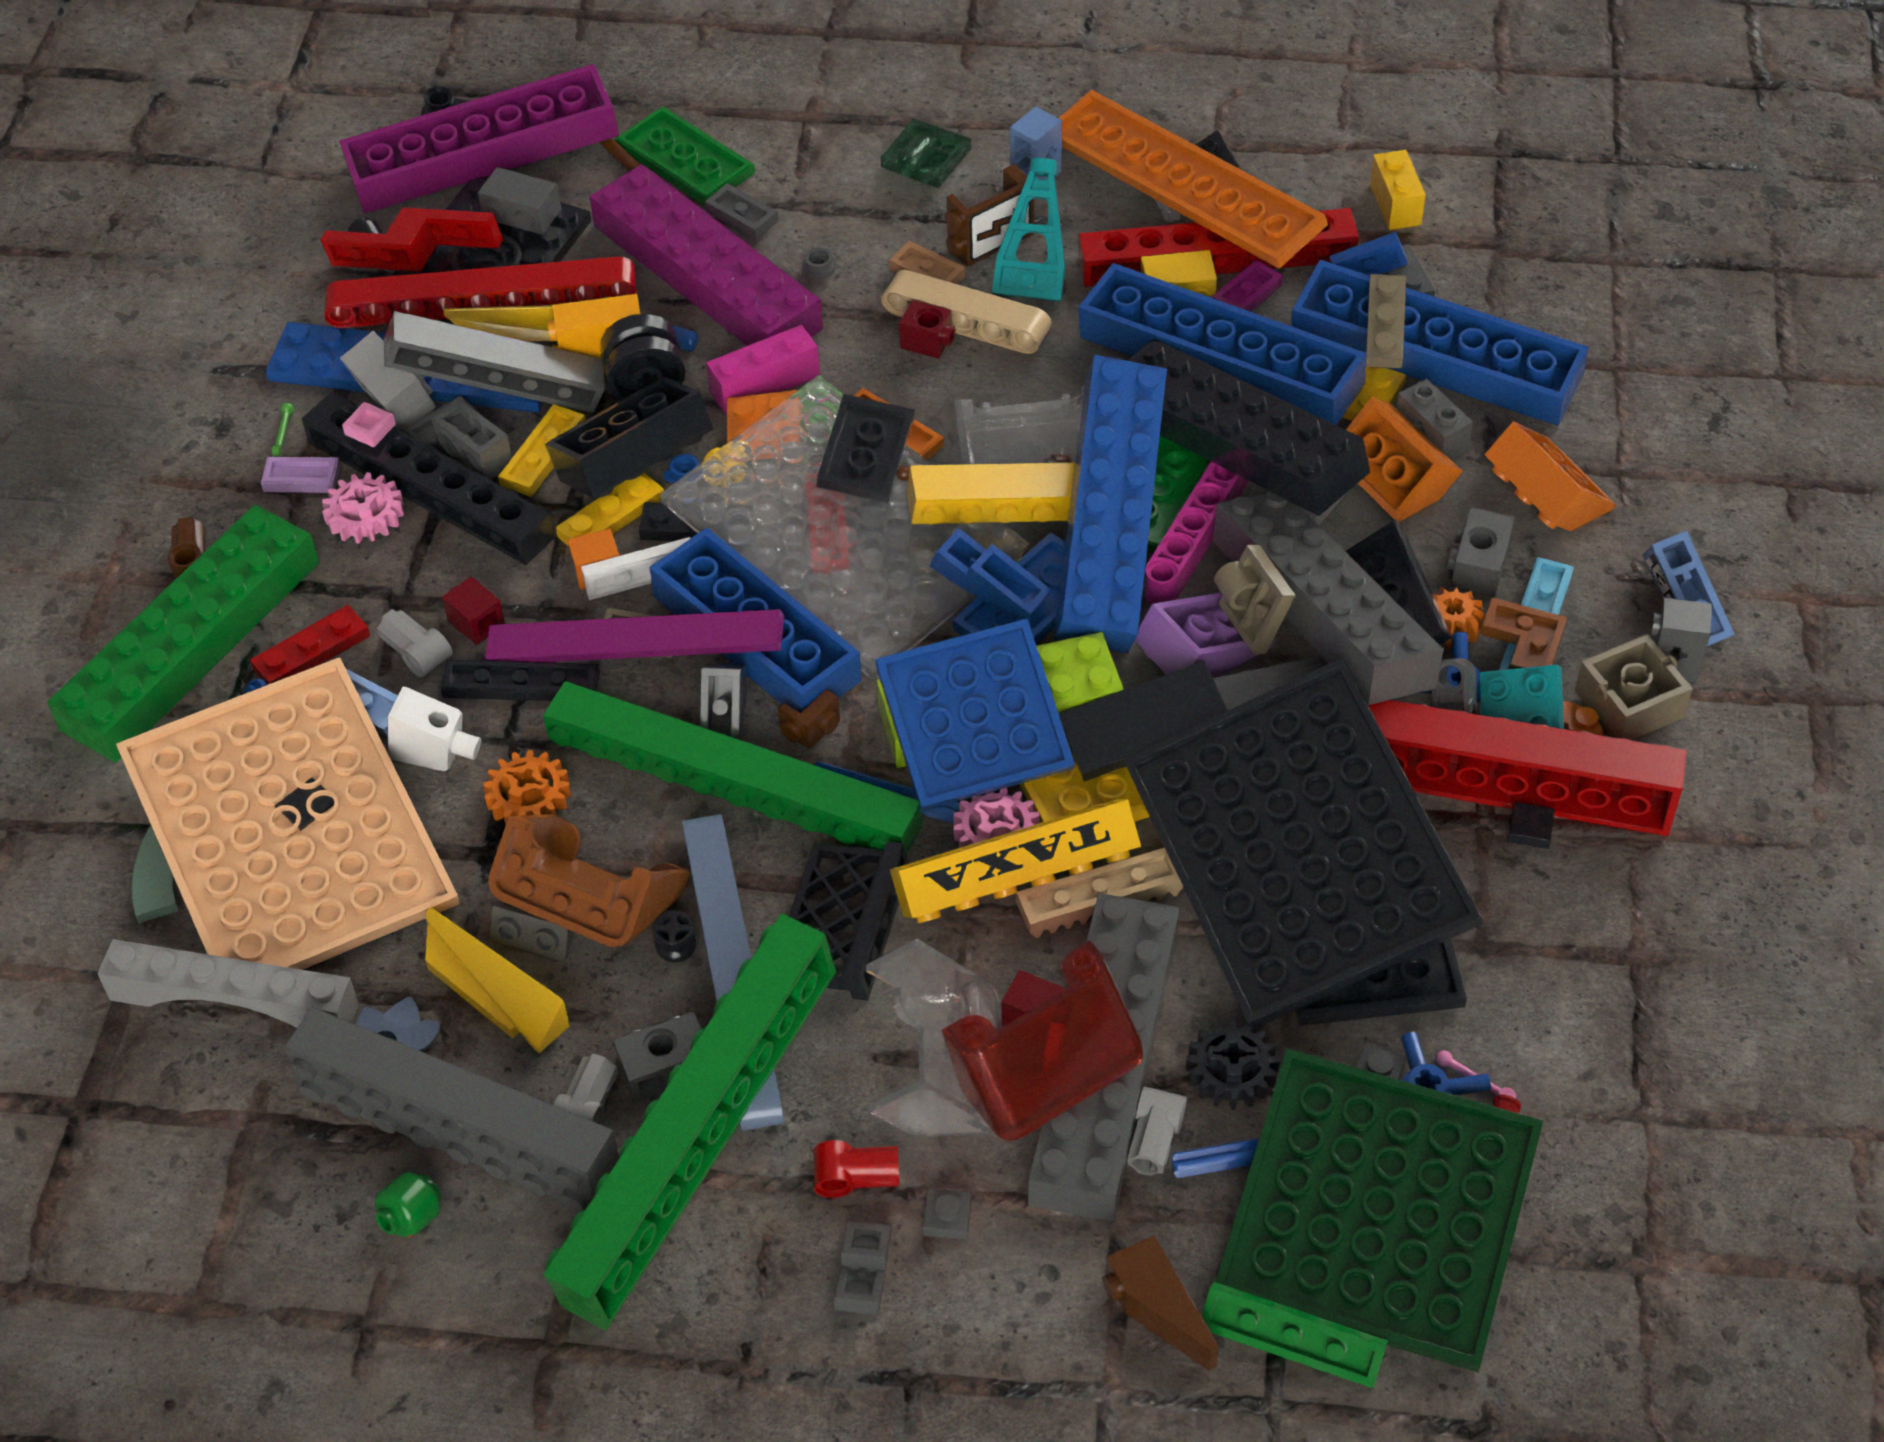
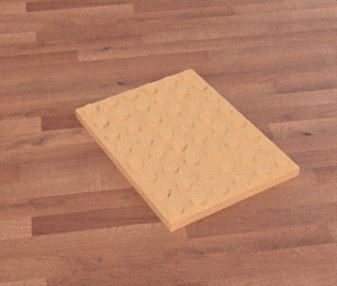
[116,657,460,970]

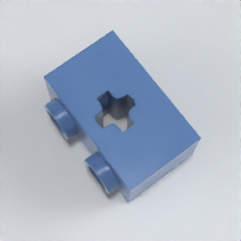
[1010,106,1062,180]

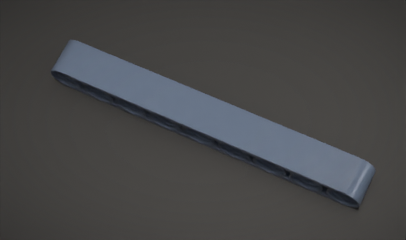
[682,814,784,1131]

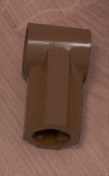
[167,517,206,579]

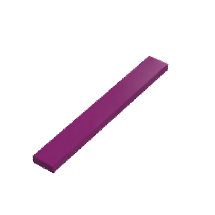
[485,609,784,662]

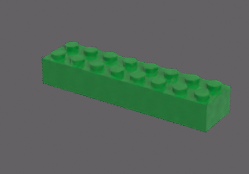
[47,504,319,763]

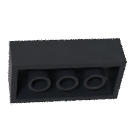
[545,376,713,499]

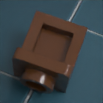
[778,689,840,750]

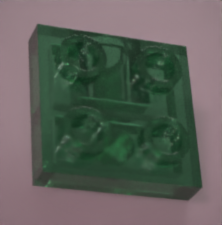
[880,118,971,188]

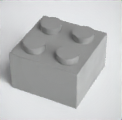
[340,330,436,430]

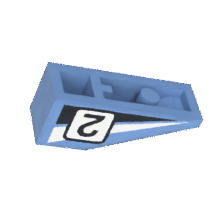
[1642,531,1735,646]

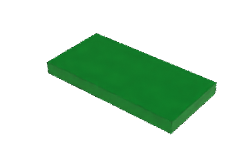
[615,106,755,205]
[1147,436,1211,553]

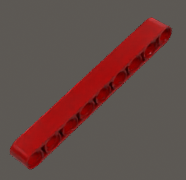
[324,257,636,328]

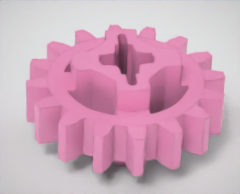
[322,472,404,544]
[953,788,1040,848]

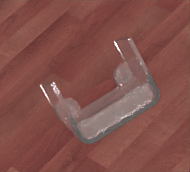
[866,939,1006,1137]

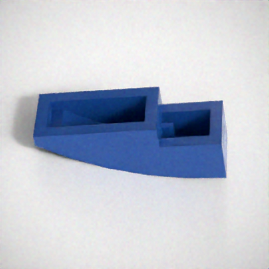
[930,528,1051,618]

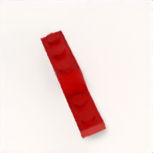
[320,207,503,272]

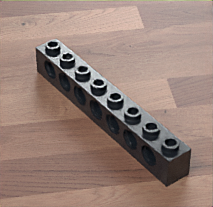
[301,393,555,565]

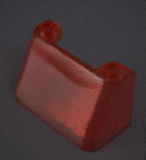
[942,941,1143,1140]

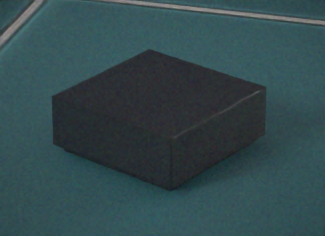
[1508,802,1555,849]

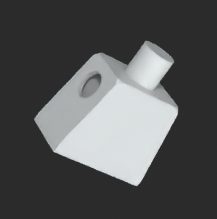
[388,686,481,771]

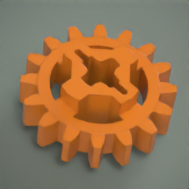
[483,750,571,824]

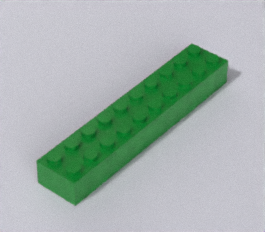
[543,913,836,1331]

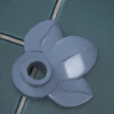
[356,997,440,1052]

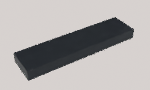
[441,660,600,701]

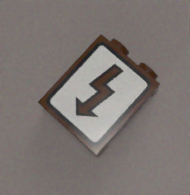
[945,164,1034,267]

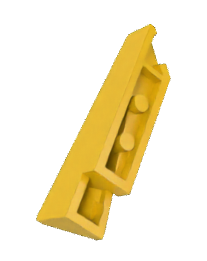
[444,305,554,342]
[425,907,570,1053]

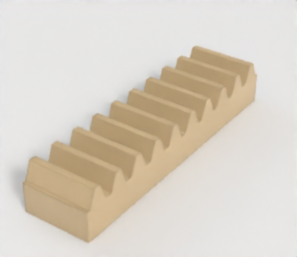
[1016,848,1183,938]

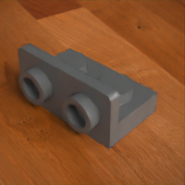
[490,899,574,961]

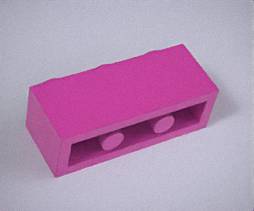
[706,324,820,415]

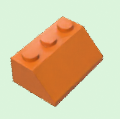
[1346,397,1463,522]
[1485,421,1616,532]

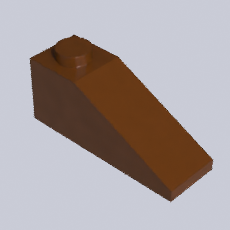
[1102,1235,1219,1371]

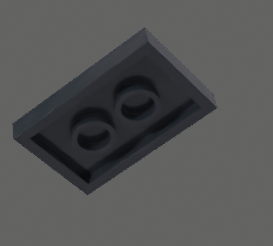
[816,394,915,503]

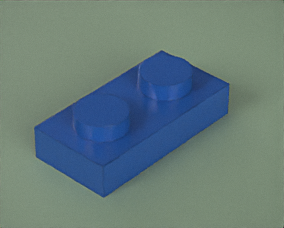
[1330,232,1408,276]

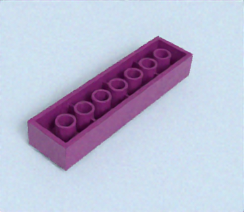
[339,64,619,214]
[589,164,823,346]

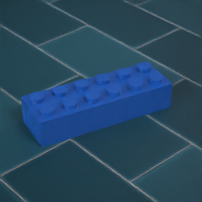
[649,528,862,713]

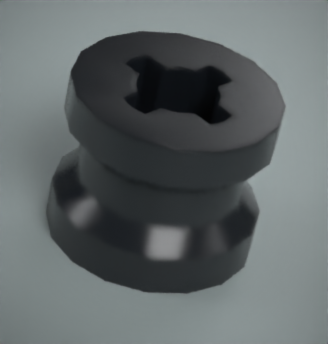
[652,910,696,963]

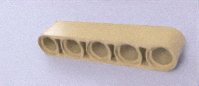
[881,270,1052,354]

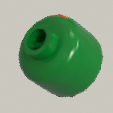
[374,1172,441,1238]

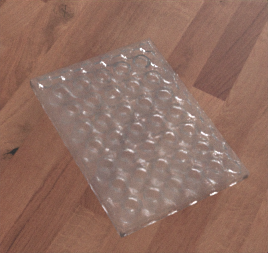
[661,375,1030,681]

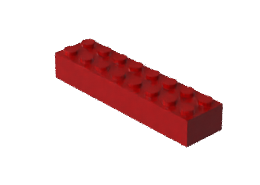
[1368,700,1687,836]

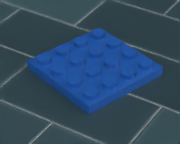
[875,619,1075,811]

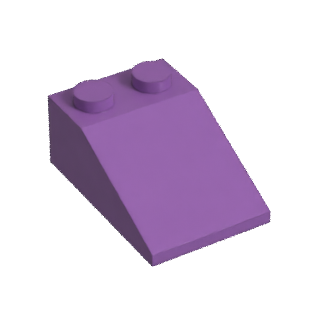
[1135,593,1277,678]

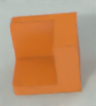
[568,528,619,590]

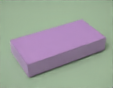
[261,457,341,493]

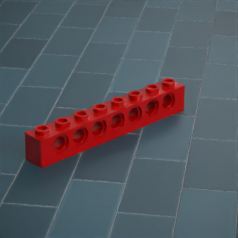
[1078,208,1359,287]

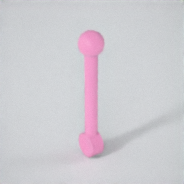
[1436,1050,1516,1098]

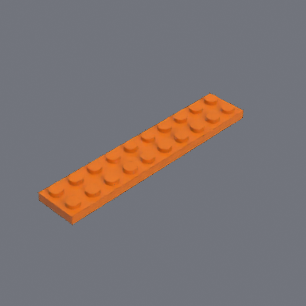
[1059,89,1328,269]

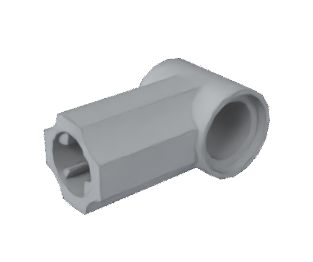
[377,609,453,678]
[553,1054,618,1125]
[1127,1086,1187,1176]

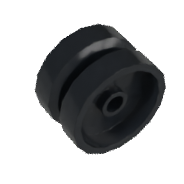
[600,314,685,400]

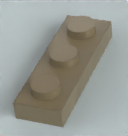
[1366,274,1406,368]

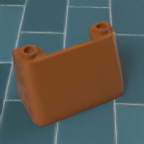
[488,814,691,947]

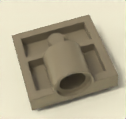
[1214,545,1296,654]

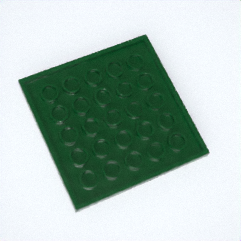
[1216,1048,1544,1373]

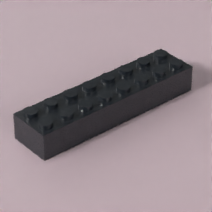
[1127,339,1371,516]

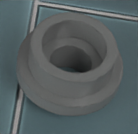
[802,248,836,279]

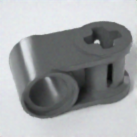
[1431,658,1479,715]

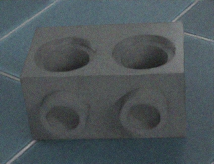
[432,399,512,480]

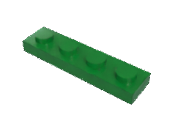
[1202,1281,1388,1388]

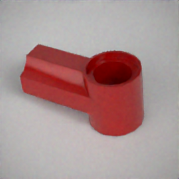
[813,1140,900,1198]

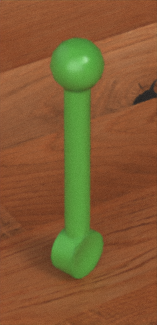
[271,402,294,457]

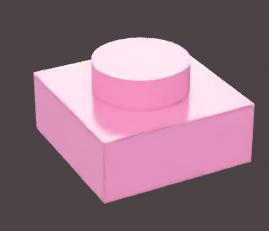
[342,402,396,447]

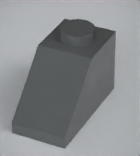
[700,663,746,740]

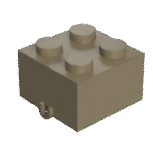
[1575,634,1693,740]

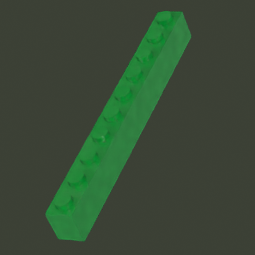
[543,681,922,854]

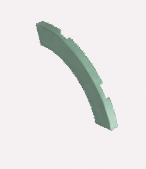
[132,825,179,924]

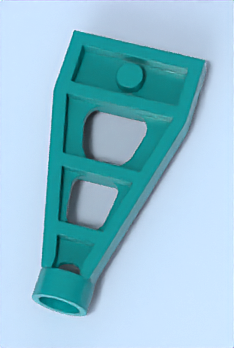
[992,158,1066,302]

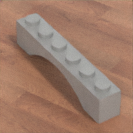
[97,939,359,1028]

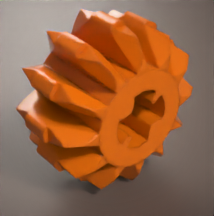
[1433,586,1485,651]

